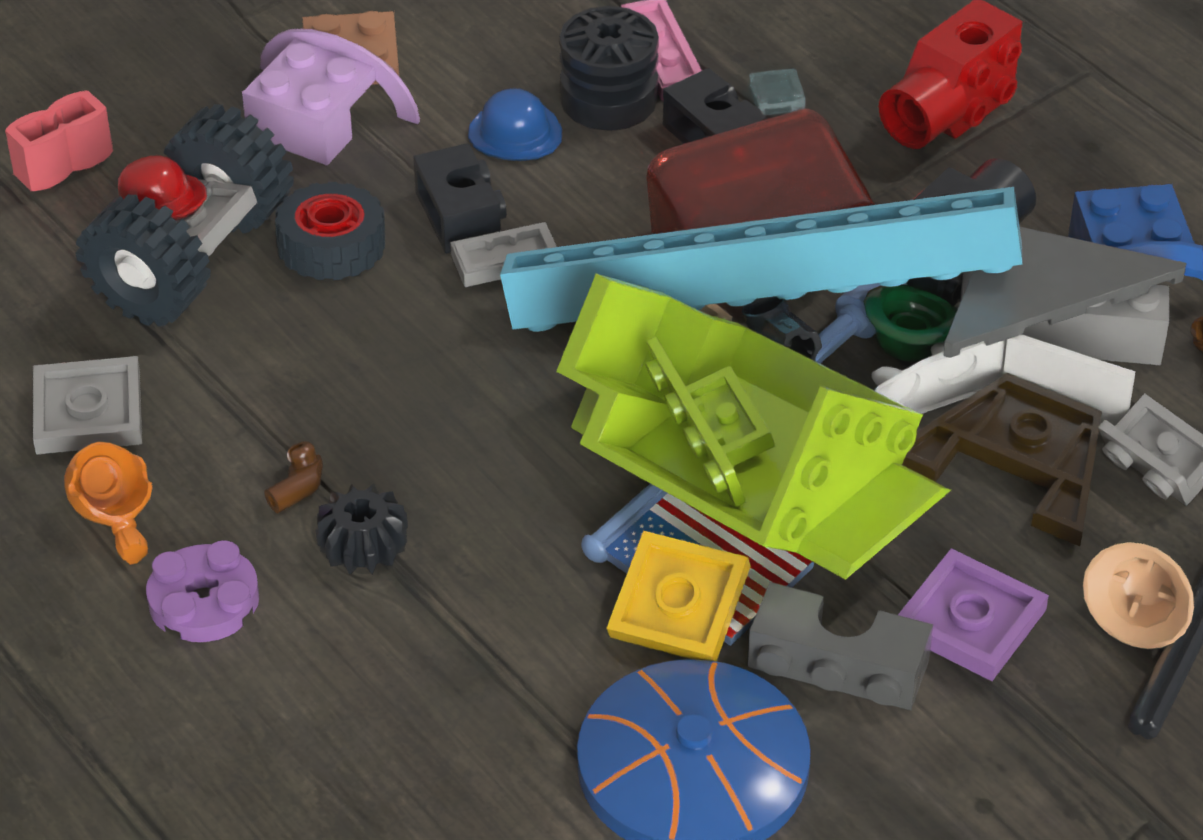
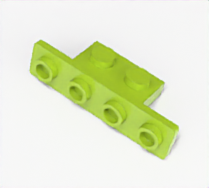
[645,337,775,507]

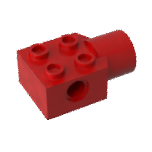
[879,0,1023,149]

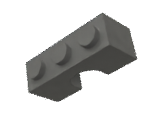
[748,582,933,711]

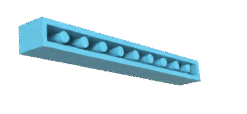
[500,187,1023,332]

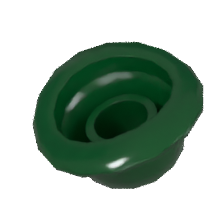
[863,284,958,362]

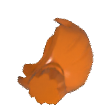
[64,442,153,564]

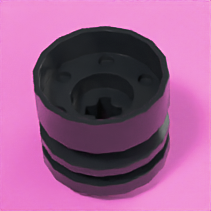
[559,6,659,131]

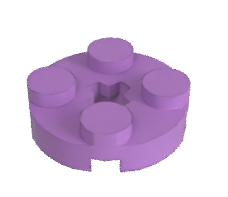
[146,540,259,642]

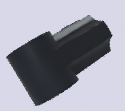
[741,296,823,361]

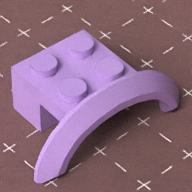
[242,29,420,166]

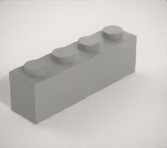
[959,271,1169,365]

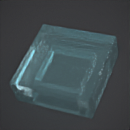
[749,68,805,115]

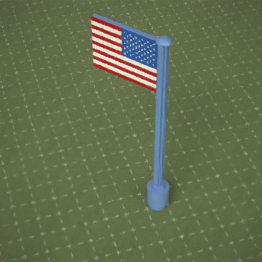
[581,283,907,646]

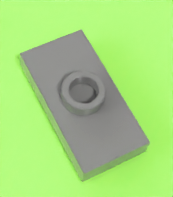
[451,222,557,287]

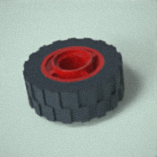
[275,182,385,280]

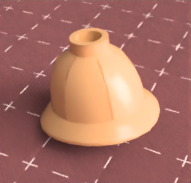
[1083,542,1194,649]

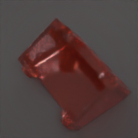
[646,109,876,234]

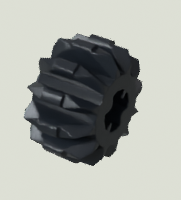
[315,483,408,575]

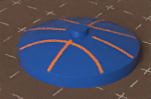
[577,659,810,840]

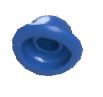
[468,88,562,161]

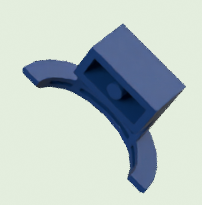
[1068,184,1203,280]

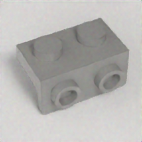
[1098,394,1203,506]

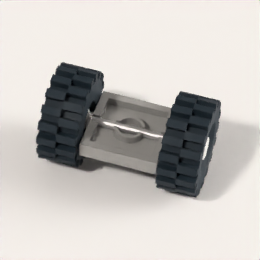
[75,104,294,327]

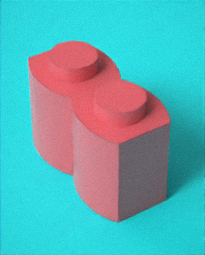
[5,90,113,192]

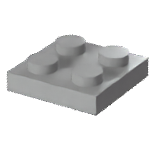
[33,356,142,454]

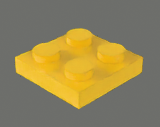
[607,531,751,661]

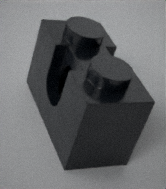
[663,68,767,175]
[413,143,507,254]

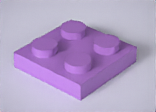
[898,549,1049,681]

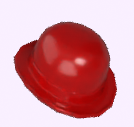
[118,155,207,221]

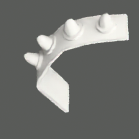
[872,335,1135,426]

